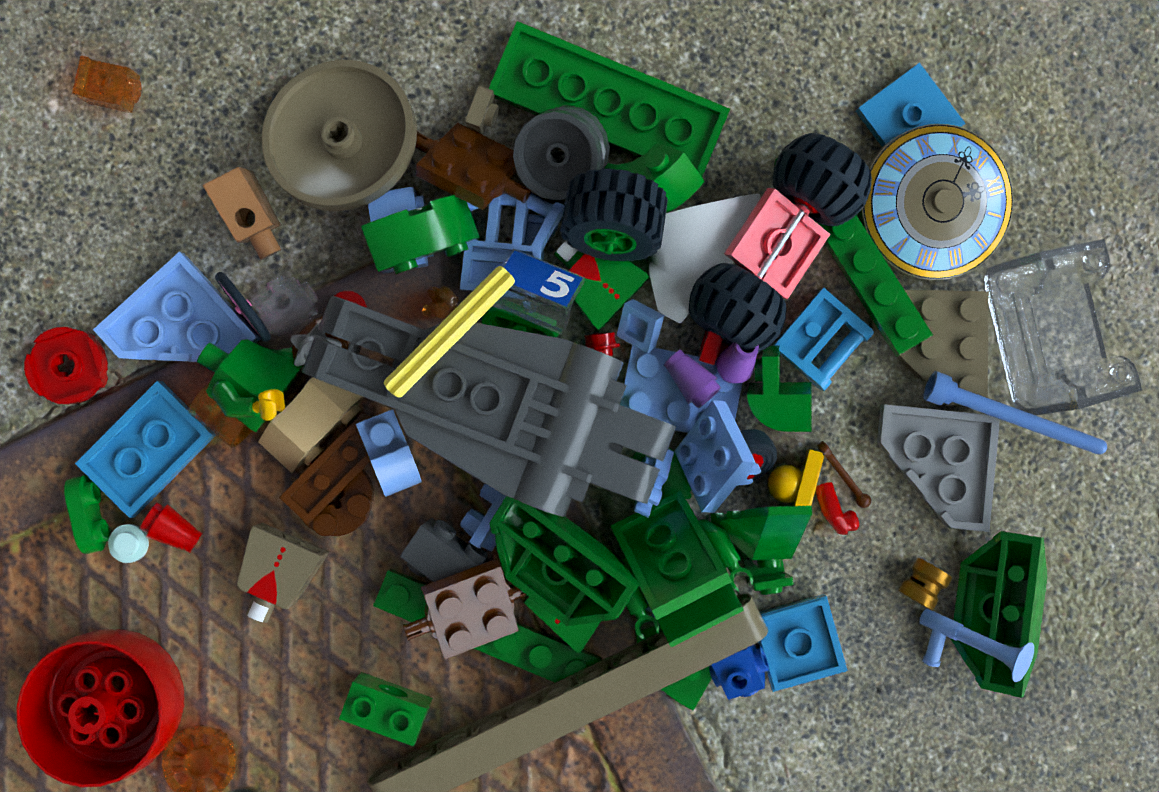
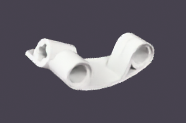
[649,194,761,323]

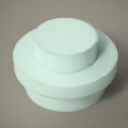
[108,524,149,563]

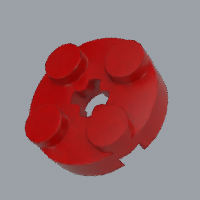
[24,327,108,404]

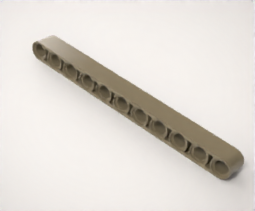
[367,593,768,792]

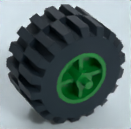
[560,168,668,261]

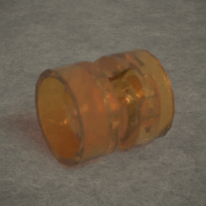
[188,382,252,448]

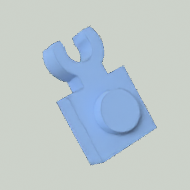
[633,449,674,518]

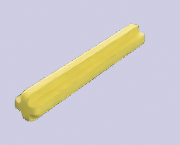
[383,266,515,398]

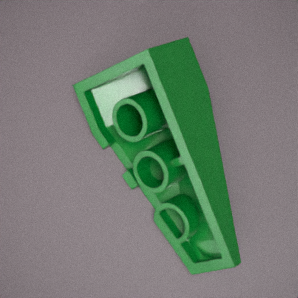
[706,506,812,568]

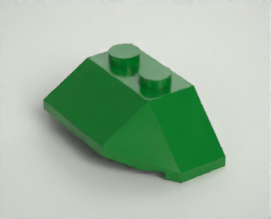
[489,496,640,626]
[951,531,1047,698]

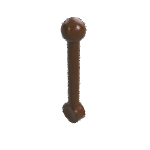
[816,441,871,508]

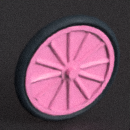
[215,272,271,341]

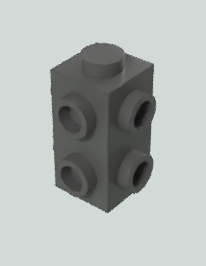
[400,518,490,582]

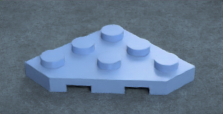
[93,252,261,362]

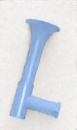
[920,608,1034,682]

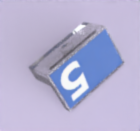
[493,248,585,335]

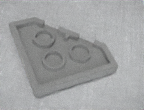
[877,404,1000,532]

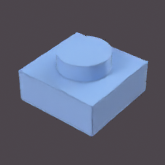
[616,299,665,353]

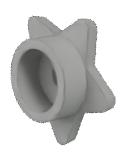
[290,324,342,366]

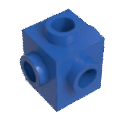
[709,645,769,700]

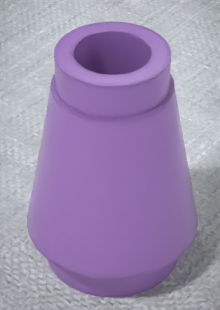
[716,343,759,384]
[664,350,721,408]

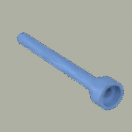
[923,371,1107,455]

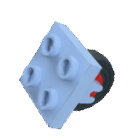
[675,400,777,513]

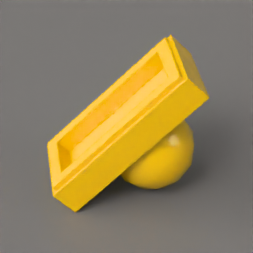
[768,449,825,506]

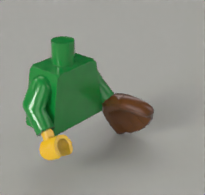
[197,316,348,432]

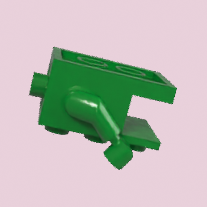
[611,490,753,647]

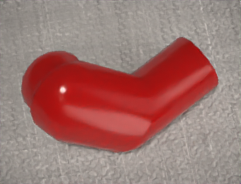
[815,482,859,535]

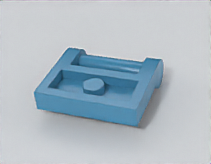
[772,287,874,391]

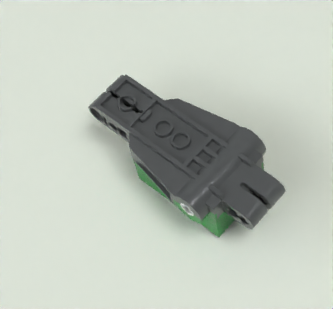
[302,295,676,517]

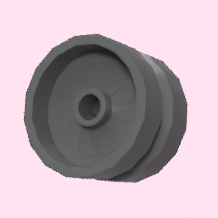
[513,105,610,200]

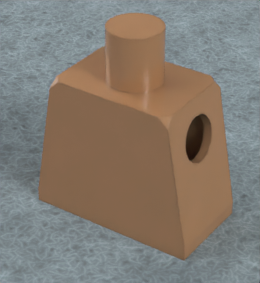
[203,167,282,260]

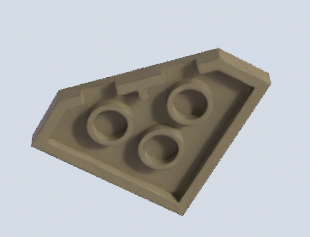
[869,290,989,406]

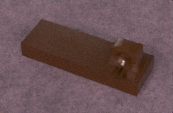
[279,412,370,525]

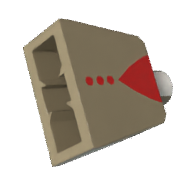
[237,523,329,623]

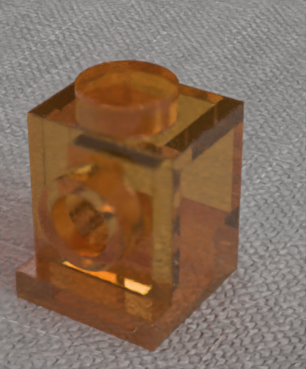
[72,56,142,113]

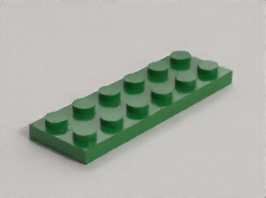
[489,21,730,177]

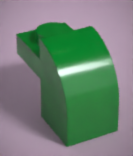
[747,345,812,432]

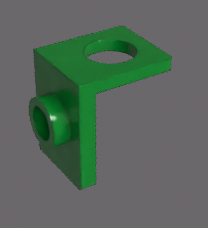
[743,557,794,595]

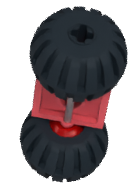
[688,133,872,353]

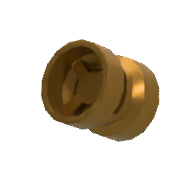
[898,558,952,611]

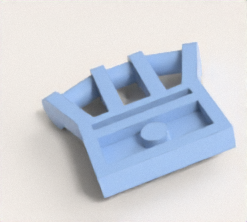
[460,193,565,299]

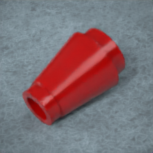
[139,502,203,553]

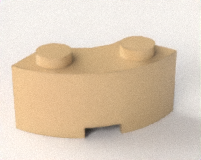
[258,377,364,473]

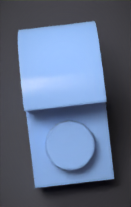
[356,409,422,497]

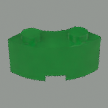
[605,143,705,213]
[361,195,479,275]

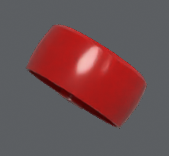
[16,629,185,787]

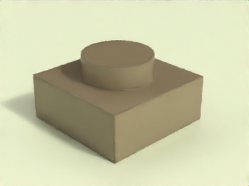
[465,85,499,135]

